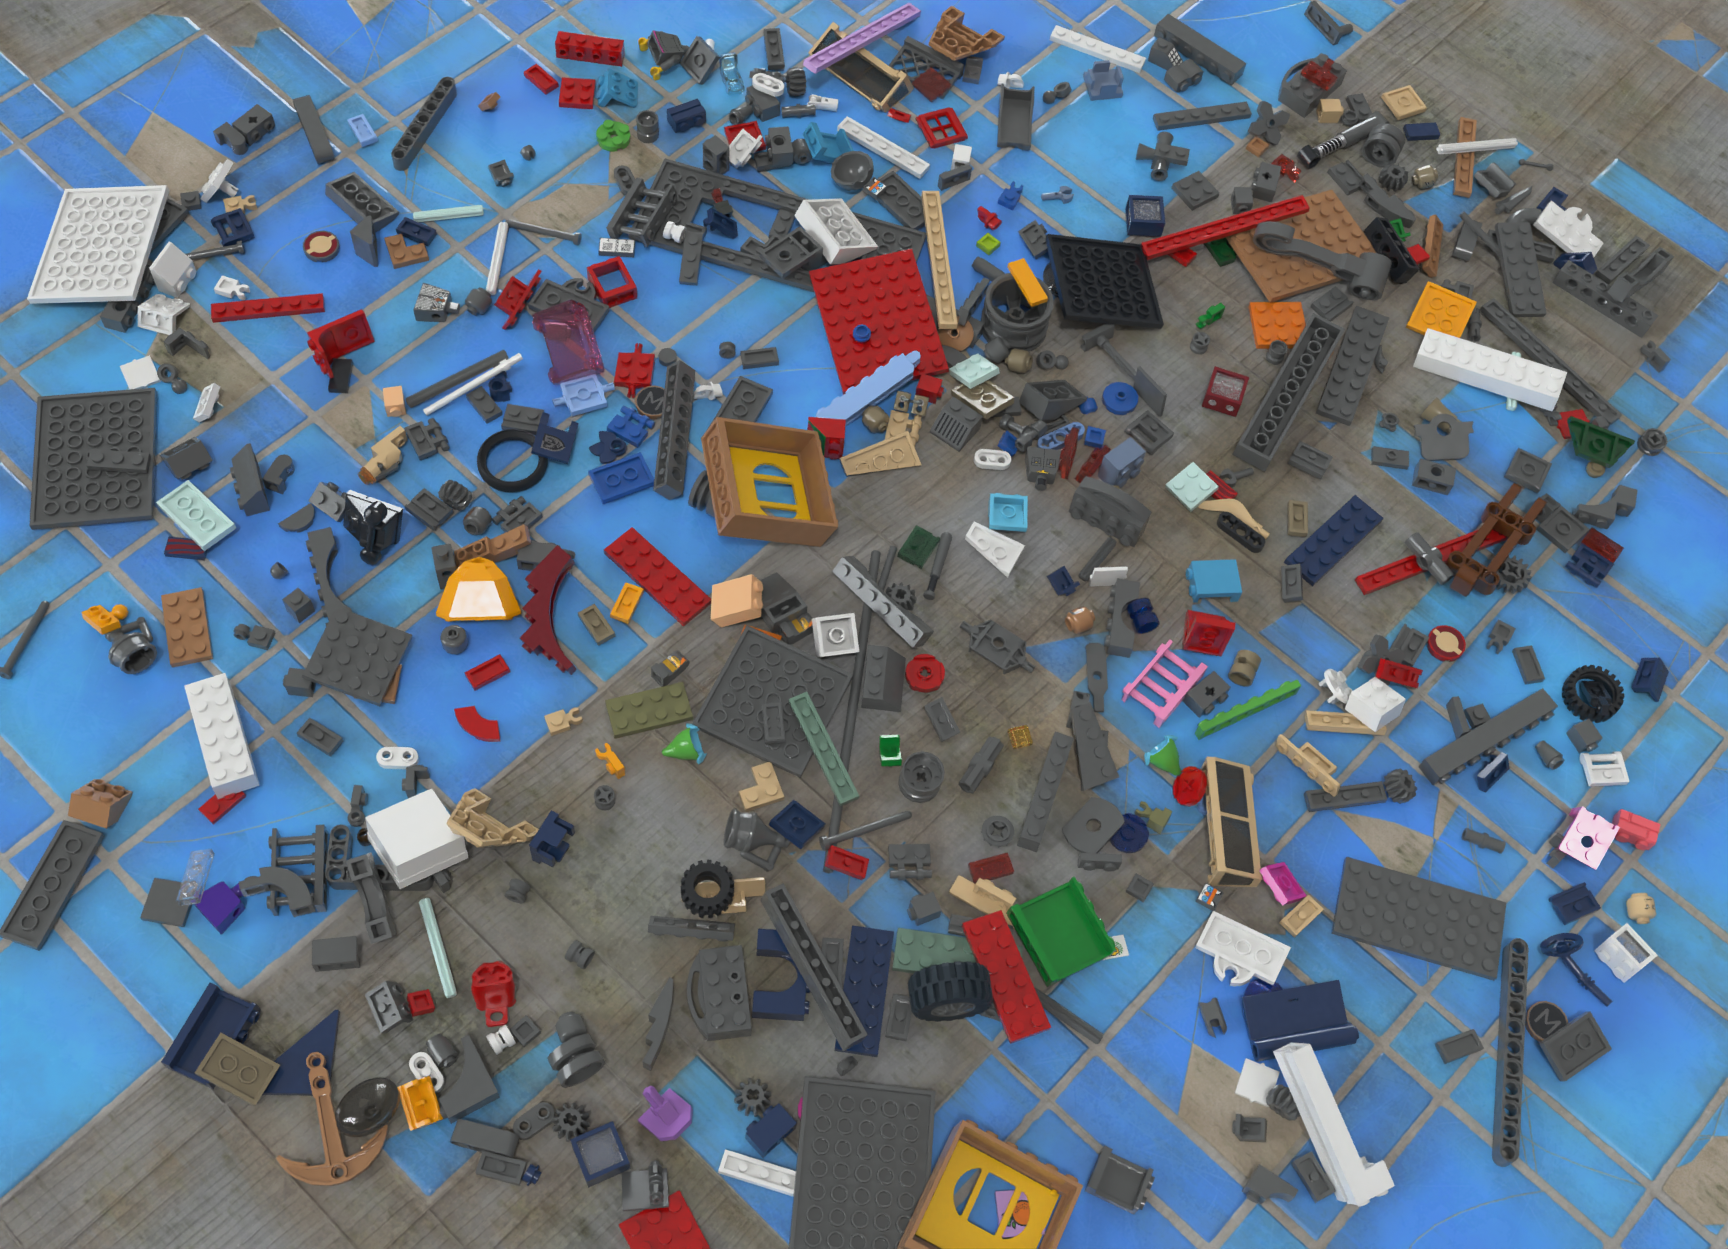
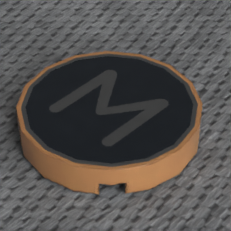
[635,386,665,420]
[1525,1001,1568,1042]

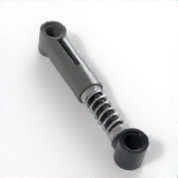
[1297,111,1390,169]

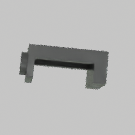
[1085,1145,1155,1214]

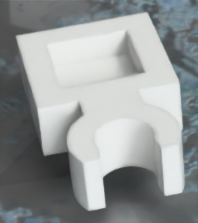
[214,276,250,300]

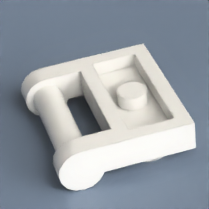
[1579,751,1630,787]

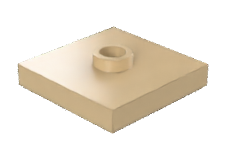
[1381,85,1427,120]

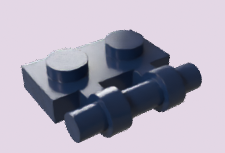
[1565,543,1614,588]

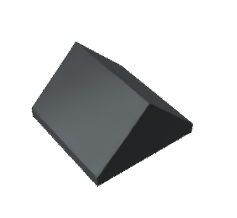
[350,216,378,267]

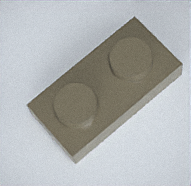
[1287,500,1308,537]
[578,604,615,646]

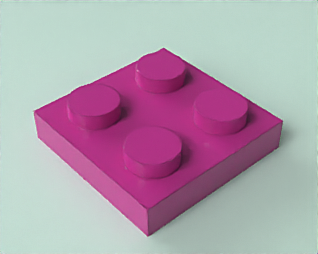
[1259,862,1307,906]

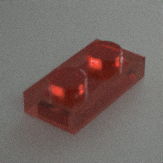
[968,852,1014,884]

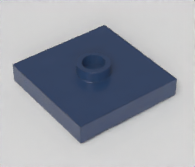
[769,800,826,849]

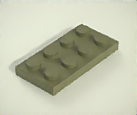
[605,682,693,739]

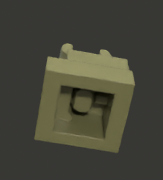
[1135,801,1172,835]

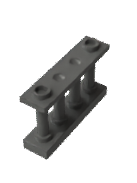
[606,178,678,247]
[267,825,328,916]

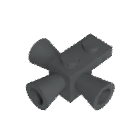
[1136,132,1190,181]

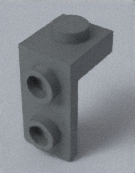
[163,327,210,359]

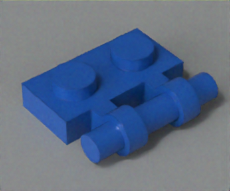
[607,406,655,448]

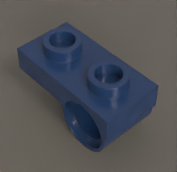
[489,365,512,402]

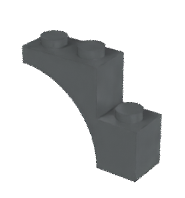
[1572,485,1638,529]

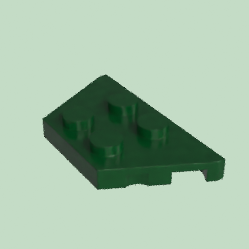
[1567,416,1635,468]

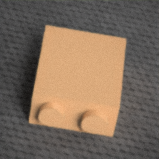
[711,574,763,628]

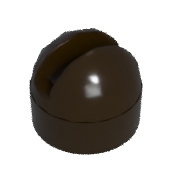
[357,828,371,846]

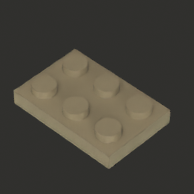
[951,380,1014,420]
[195,1032,280,1106]

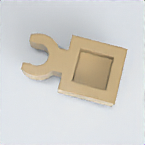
[223,195,257,214]
[544,708,583,736]

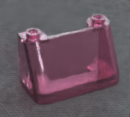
[532,299,604,385]

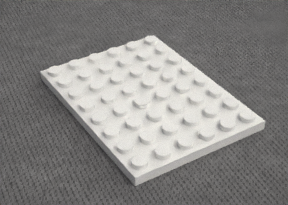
[27,185,170,304]

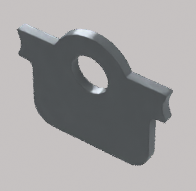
[1413,414,1474,460]

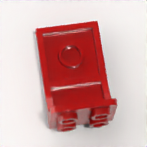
[307,309,375,379]

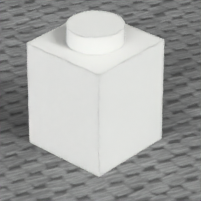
[951,144,972,170]

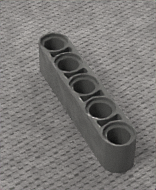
[292,95,335,164]

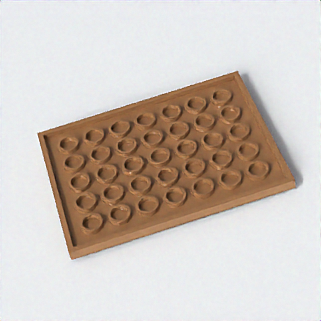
[1226,190,1377,302]

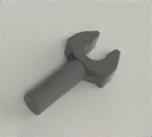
[1219,468,1254,488]

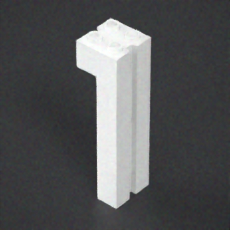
[1273,1042,1395,1207]

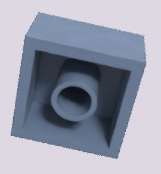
[1098,437,1146,488]

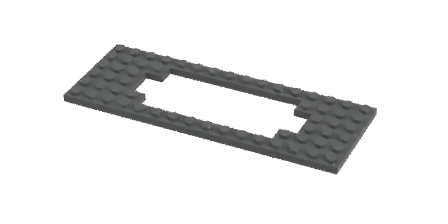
[629,158,927,292]

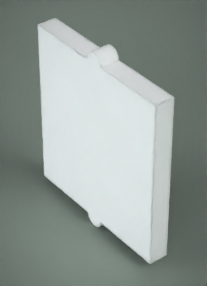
[120,355,161,389]
[1089,567,1128,587]
[1235,1058,1280,1107]

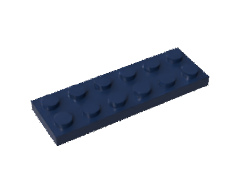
[1284,495,1384,587]
[834,925,894,1057]

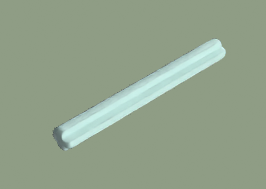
[419,898,457,998]

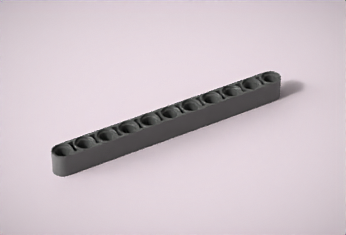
[1492,938,1529,1167]

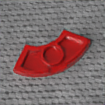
[454,706,500,742]

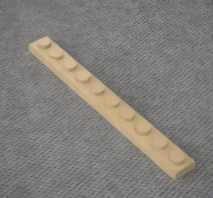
[921,191,958,329]

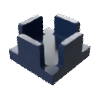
[529,810,575,867]

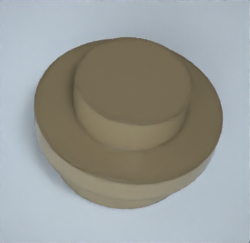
[1586,461,1605,478]

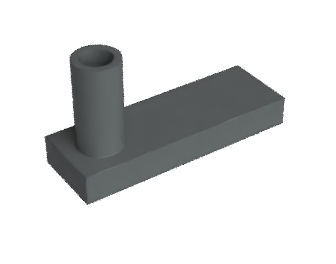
[1304,1,1353,45]

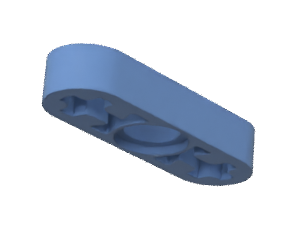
[1036,422,1085,450]

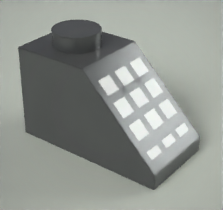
[1148,37,1183,70]

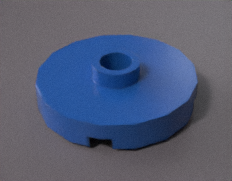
[1102,382,1138,415]

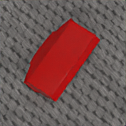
[887,108,912,123]

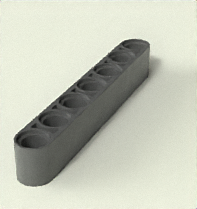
[391,77,457,171]

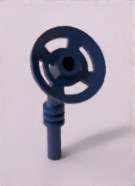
[1540,933,1613,1007]

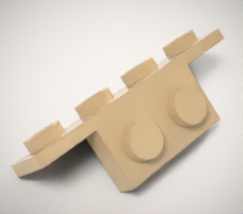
[1276,734,1340,797]
[949,876,1016,931]
[681,877,765,915]

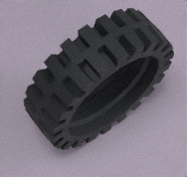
[1562,665,1624,723]

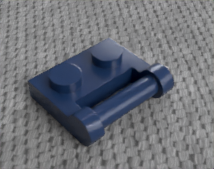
[211,208,255,247]

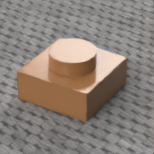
[478,92,500,111]

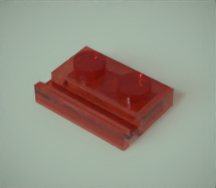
[1074,445,1111,483]
[1581,527,1624,563]

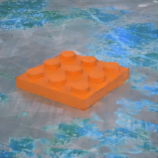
[1248,302,1306,349]

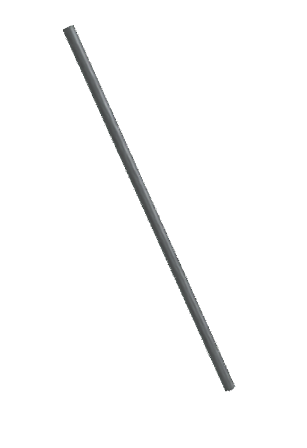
[823,550,881,873]

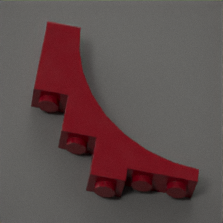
[520,545,577,675]

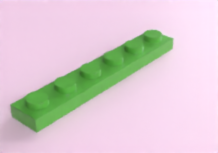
[1195,680,1301,740]

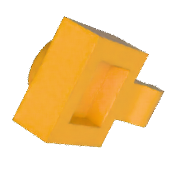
[595,743,625,779]

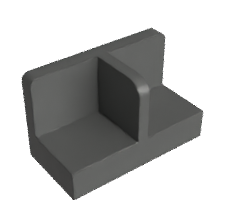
[312,936,360,972]

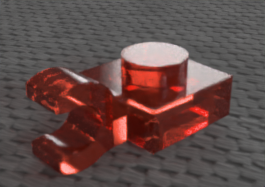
[1271,154,1301,182]

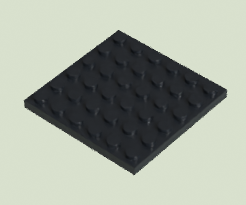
[1045,234,1164,329]

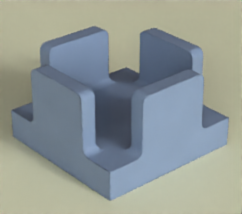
[1083,60,1124,101]

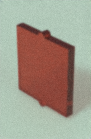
[912,67,951,102]

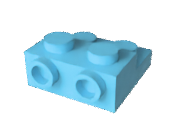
[988,493,1028,532]

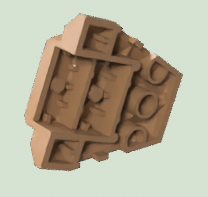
[928,6,1005,61]

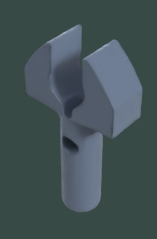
[1041,186,1074,204]

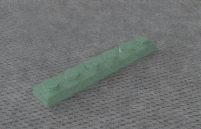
[788,692,859,806]

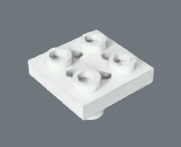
[200,159,239,203]

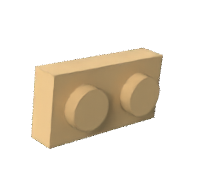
[1280,895,1324,938]

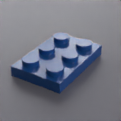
[588,452,654,504]

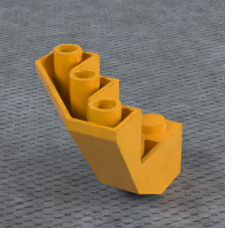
[436,557,521,622]

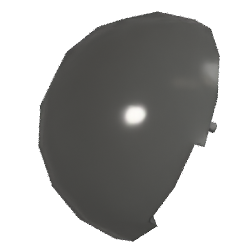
[831,151,874,191]

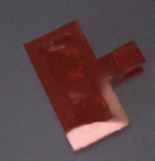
[1301,58,1338,91]

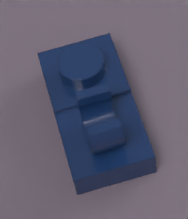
[703,208,738,239]
[1477,752,1510,793]

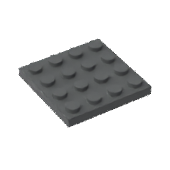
[302,606,412,707]

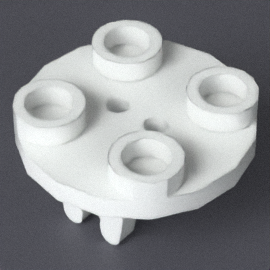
[1318,669,1353,704]

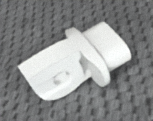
[998,72,1024,88]
[693,382,723,400]

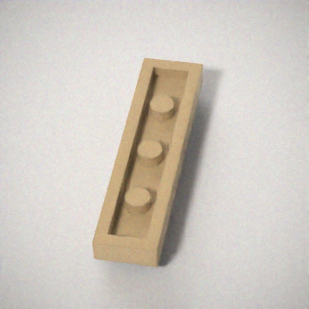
[1304,710,1387,735]

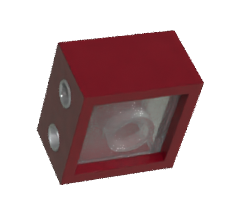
[1202,366,1249,417]

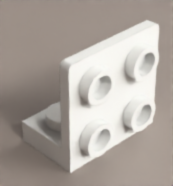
[138,294,190,335]

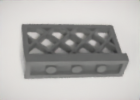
[889,36,964,99]

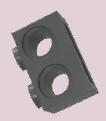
[703,135,729,175]

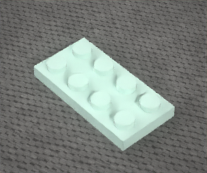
[156,480,236,551]

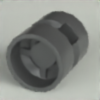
[636,110,659,143]

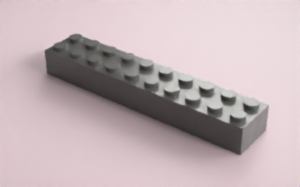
[1232,313,1345,472]

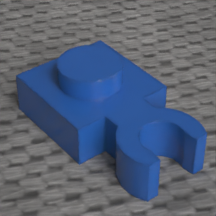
[998,181,1023,210]

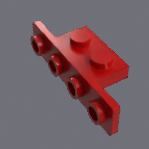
[494,269,541,330]

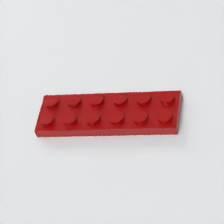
[604,527,712,627]
[962,910,1051,1044]

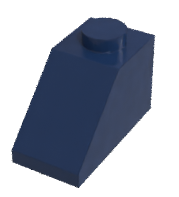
[1553,252,1598,275]

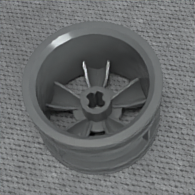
[981,273,1054,352]

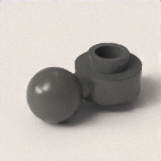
[1043,82,1072,104]
[1037,350,1069,370]
[157,364,187,394]

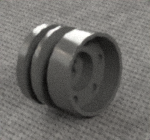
[688,470,715,517]
[898,751,945,803]

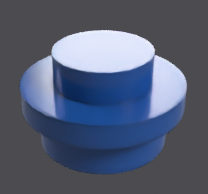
[853,324,871,342]

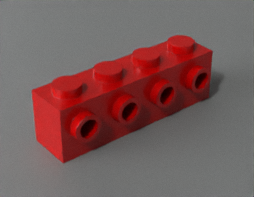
[555,31,625,67]

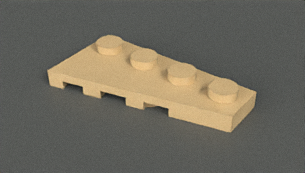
[839,431,921,476]

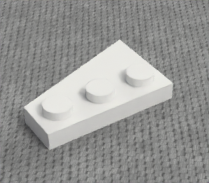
[965,522,1025,578]

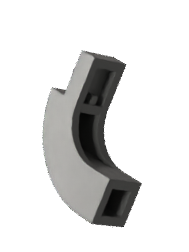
[239,867,316,917]

